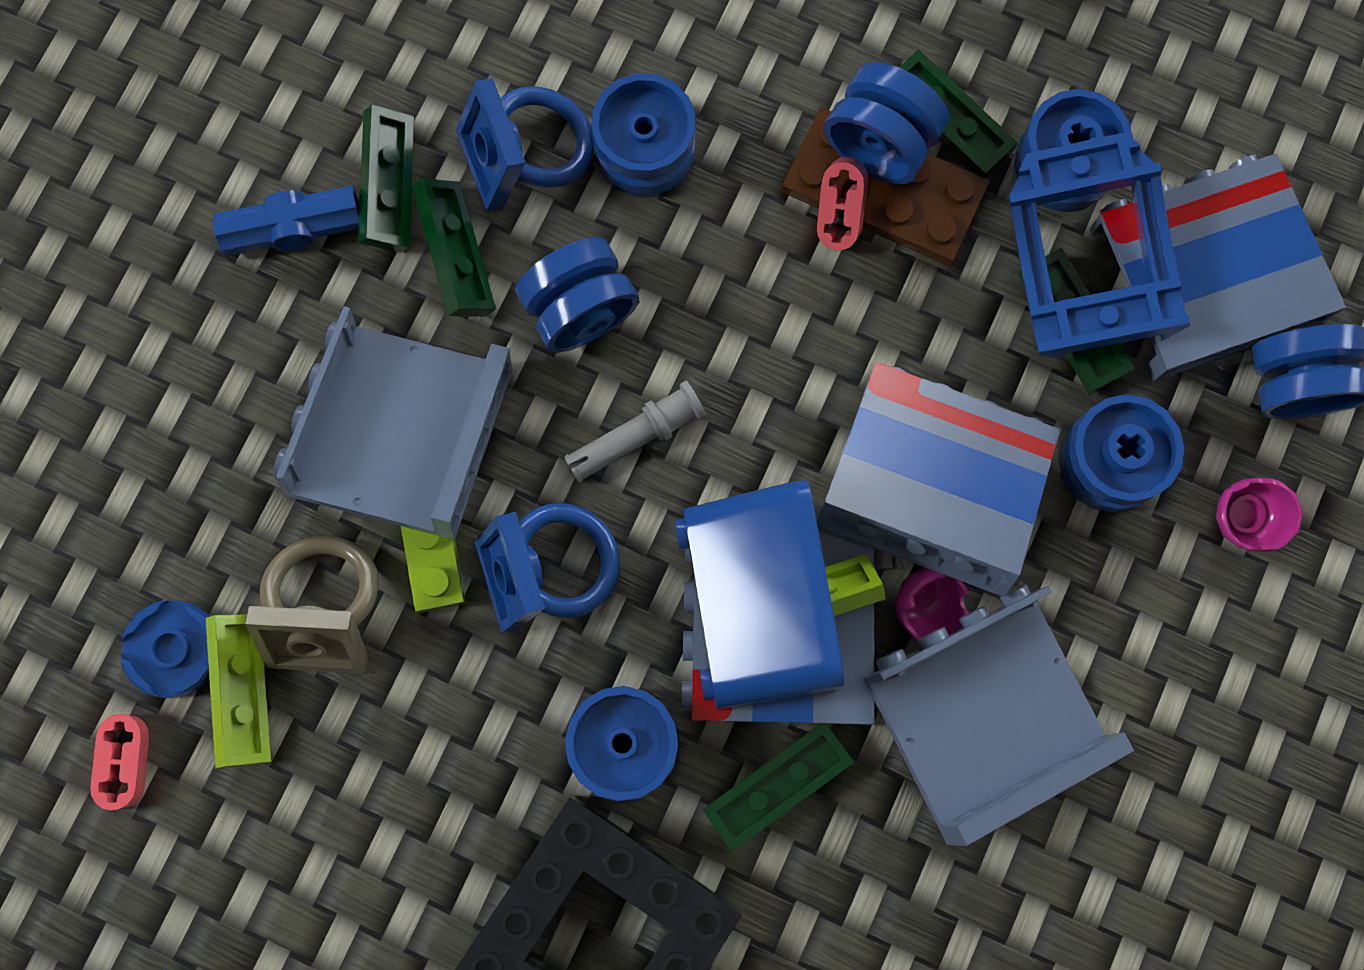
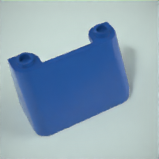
[675,480,844,710]

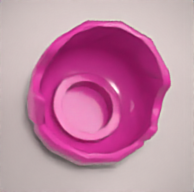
[1216,478,1303,551]
[894,567,969,641]

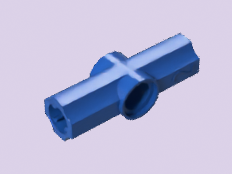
[213,186,360,257]

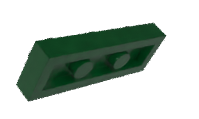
[900,49,1018,178]
[358,104,414,253]
[412,178,496,317]
[1017,248,1136,395]
[702,723,854,852]

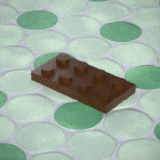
[781,107,990,267]

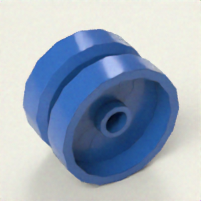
[823,62,950,184]
[591,73,695,196]
[1014,89,1133,212]
[515,237,640,353]
[1252,324,1364,419]
[1058,394,1185,513]
[565,686,679,801]

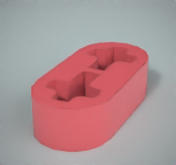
[817,157,868,250]
[91,714,149,811]

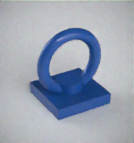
[456,78,594,211]
[474,503,620,633]

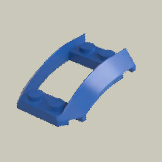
[1009,132,1190,360]

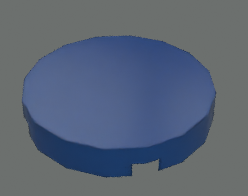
[120,600,210,699]

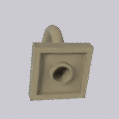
[245,535,379,674]

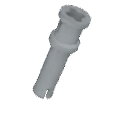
[564,380,707,483]

